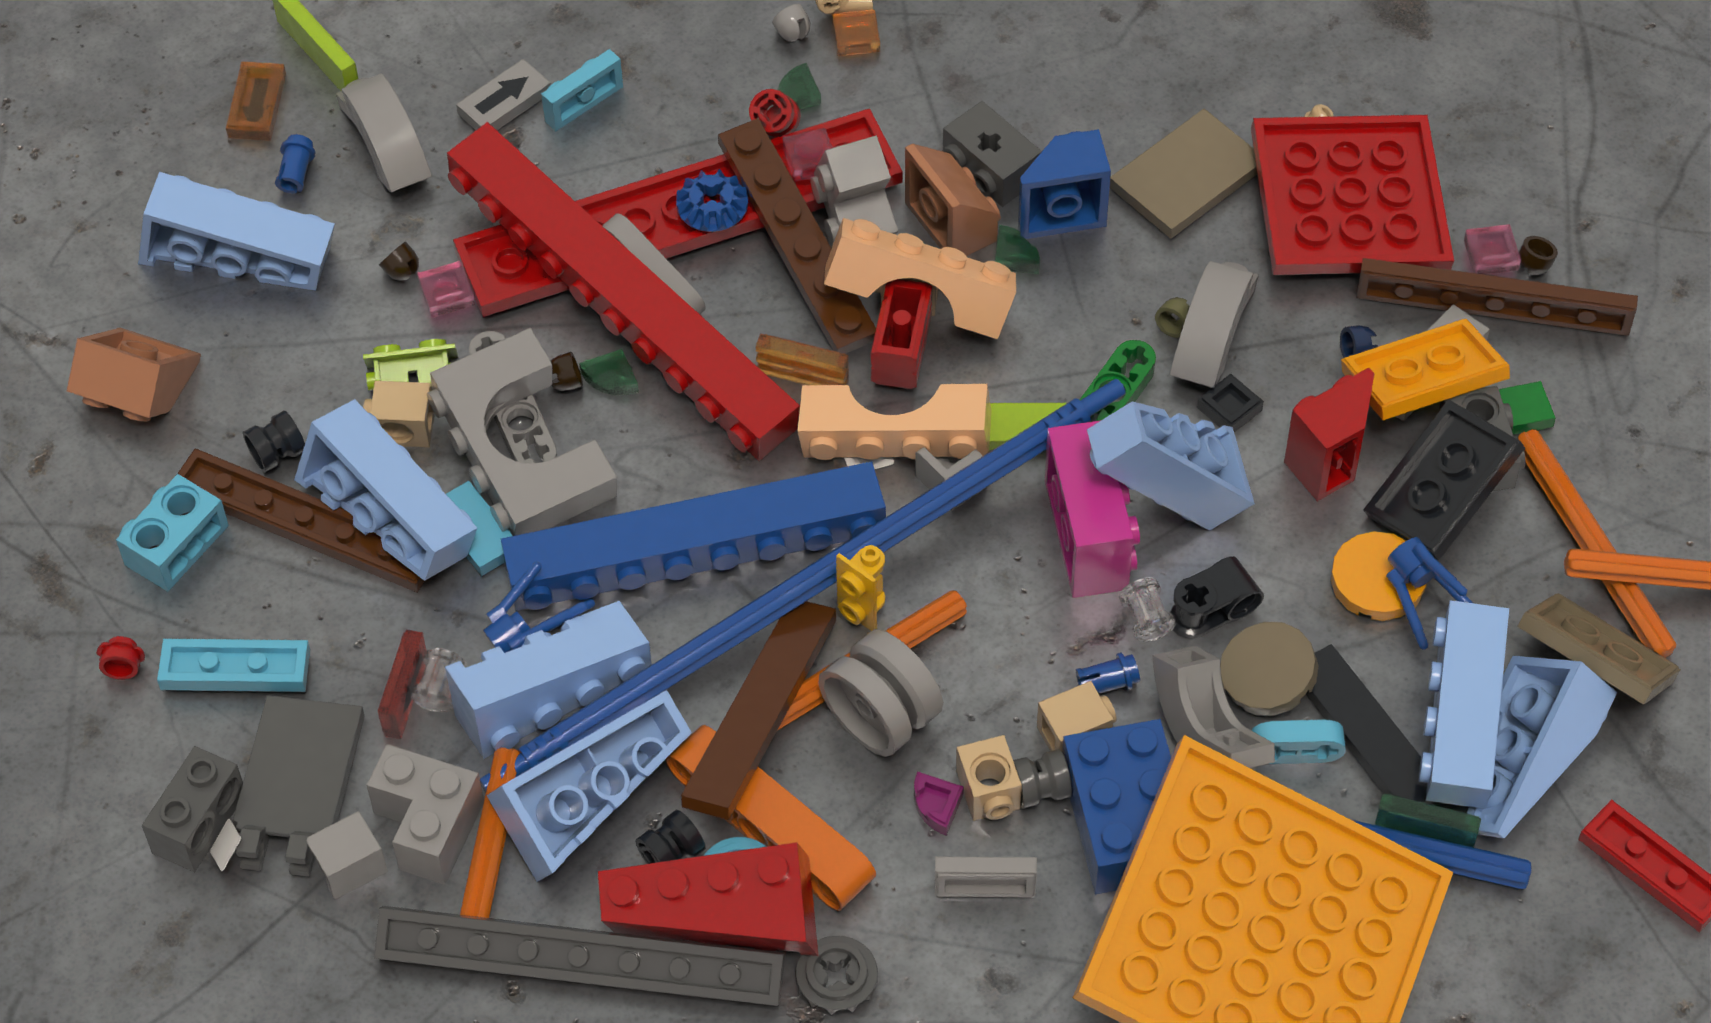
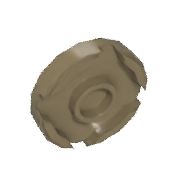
[1220,622,1319,716]

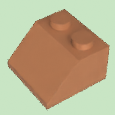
[905,144,1001,256]
[67,328,201,421]

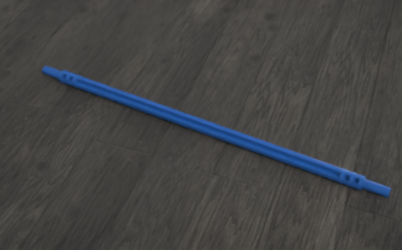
[480,378,1126,793]

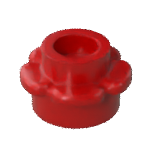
[96,636,145,680]

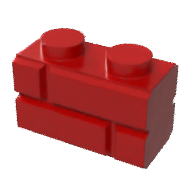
[871,279,932,389]

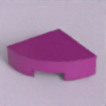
[914,771,964,836]

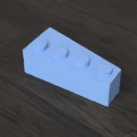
[138,172,335,291]
[294,399,477,581]
[1087,401,1255,531]
[445,601,652,759]
[486,690,692,882]

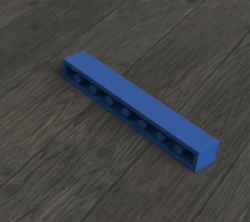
[501,461,886,611]

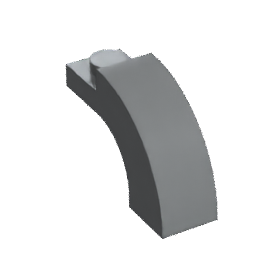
[336,74,432,192]
[1170,261,1259,388]
[1153,646,1275,771]

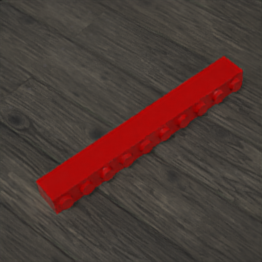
[447,122,800,461]

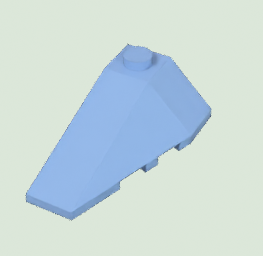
[1464,656,1617,838]

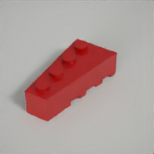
[598,842,819,956]

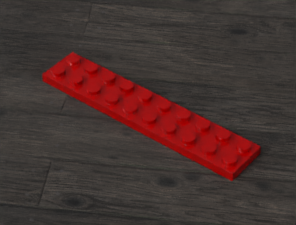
[453,108,903,317]

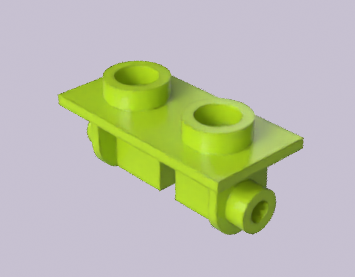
[363,339,458,391]

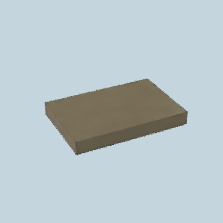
[1110,109,1258,239]
[1517,593,1681,705]

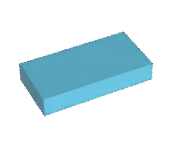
[446,481,513,577]

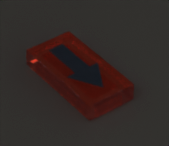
[378,630,428,739]

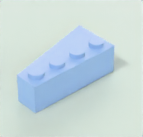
[1419,600,1509,809]

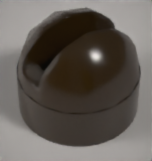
[1518,236,1558,275]
[379,241,419,281]
[550,352,583,391]

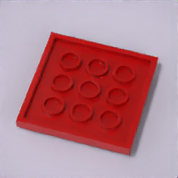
[1251,115,1454,275]

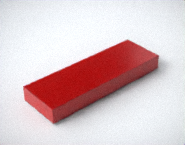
[1578,799,1711,933]

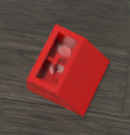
[1284,368,1375,502]

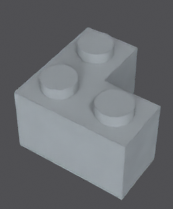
[811,135,898,246]
[367,744,484,885]

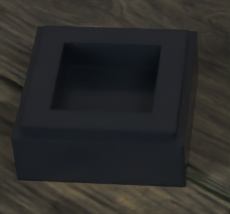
[1197,374,1264,432]

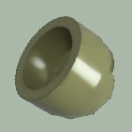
[1155,297,1190,338]

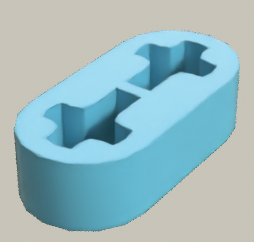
[1251,720,1346,764]

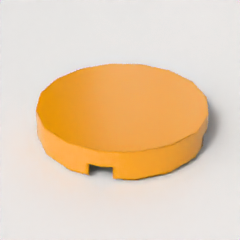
[1330,531,1426,621]

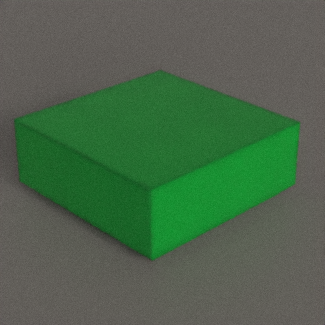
[1499,381,1556,435]

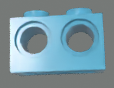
[116,474,229,592]

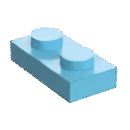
[541,49,623,132]

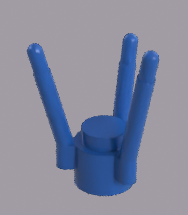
[1386,537,1473,650]
[483,562,595,653]

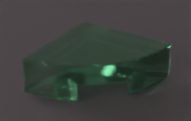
[778,63,821,110]
[995,225,1040,274]
[579,349,639,395]

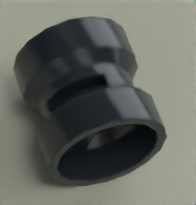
[243,410,305,473]
[635,809,706,864]

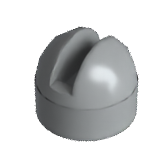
[772,4,811,42]

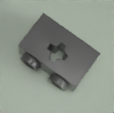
[942,101,1042,207]

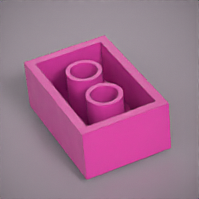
[1045,420,1140,598]

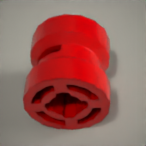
[749,89,801,137]

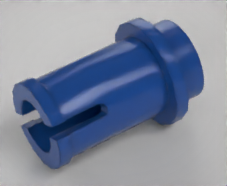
[275,134,316,194]
[1075,652,1140,694]

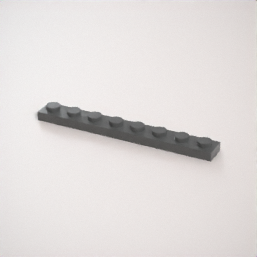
[374,906,785,1006]

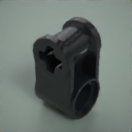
[1169,556,1264,639]

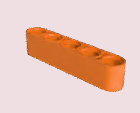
[666,725,876,911]

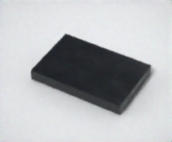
[1363,399,1525,560]

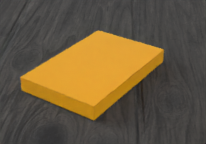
[1341,319,1510,420]

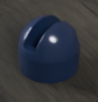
[1340,325,1378,358]

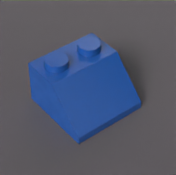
[1018,129,1111,240]

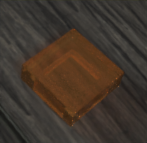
[832,10,880,56]

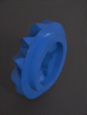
[676,169,748,232]

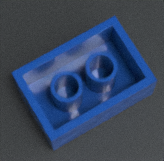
[1062,719,1171,895]

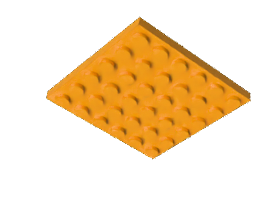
[1072,735,1453,1023]

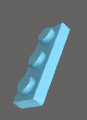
[157,639,310,692]

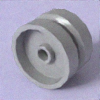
[818,629,944,757]

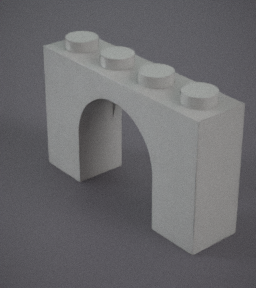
[427,327,617,536]

